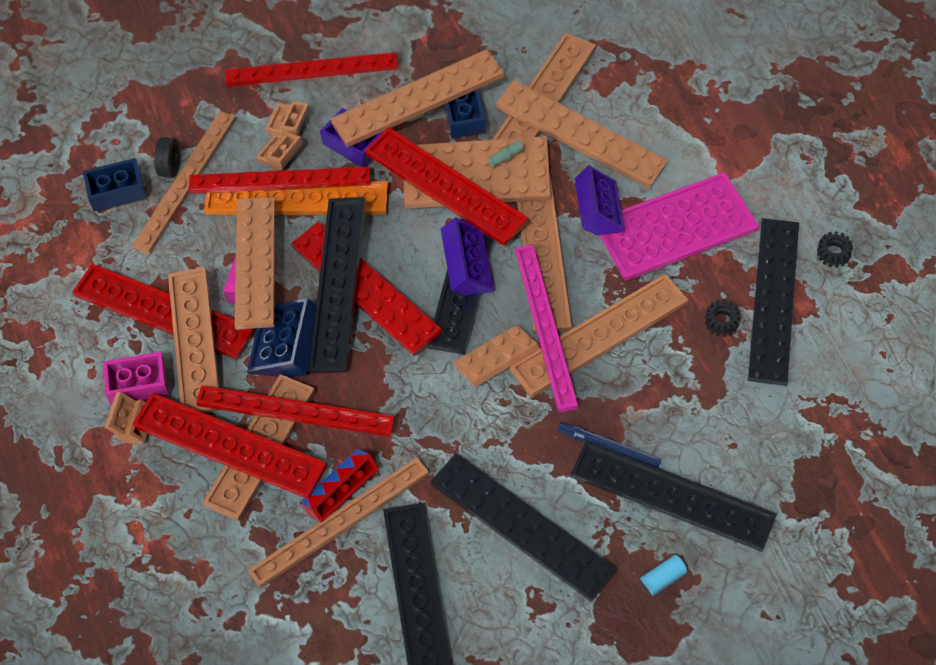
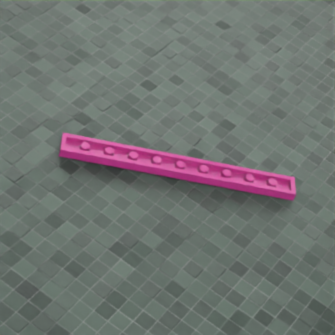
[515,244,578,413]

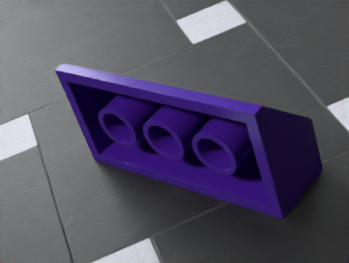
[575,165,625,235]
[440,217,494,296]

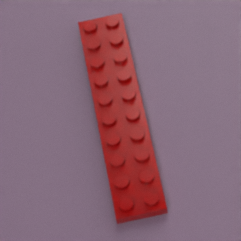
[365,127,528,247]
[291,221,442,356]
[72,264,255,360]
[132,393,327,498]

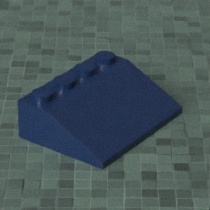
[247,298,316,378]

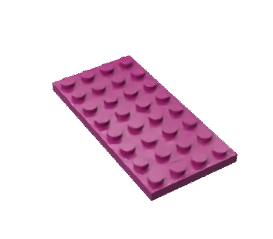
[599,172,759,281]

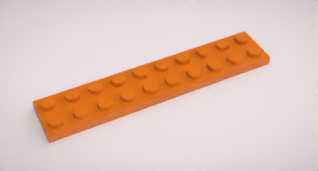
[204,181,388,215]

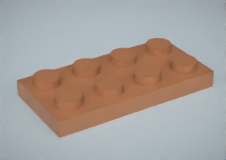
[454,324,539,387]

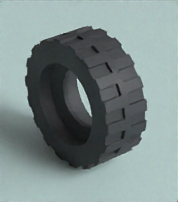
[154,137,181,177]

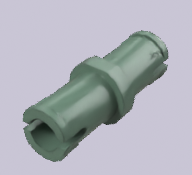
[487,140,524,168]

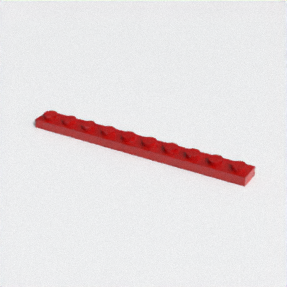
[225,52,398,87]
[189,166,370,194]
[196,385,395,437]

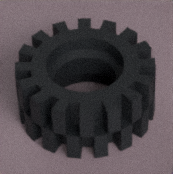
[817,231,853,268]
[705,299,741,337]

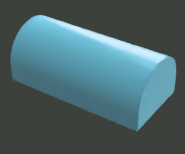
[640,555,687,596]

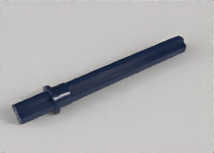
[557,422,661,468]

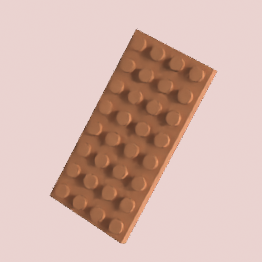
[404,136,551,209]

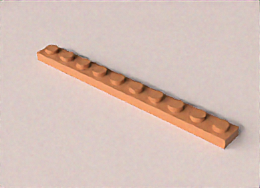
[133,111,236,255]
[248,458,429,589]

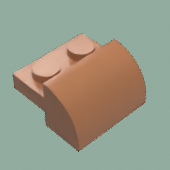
[265,101,310,136]
[255,133,303,171]
[104,392,147,444]

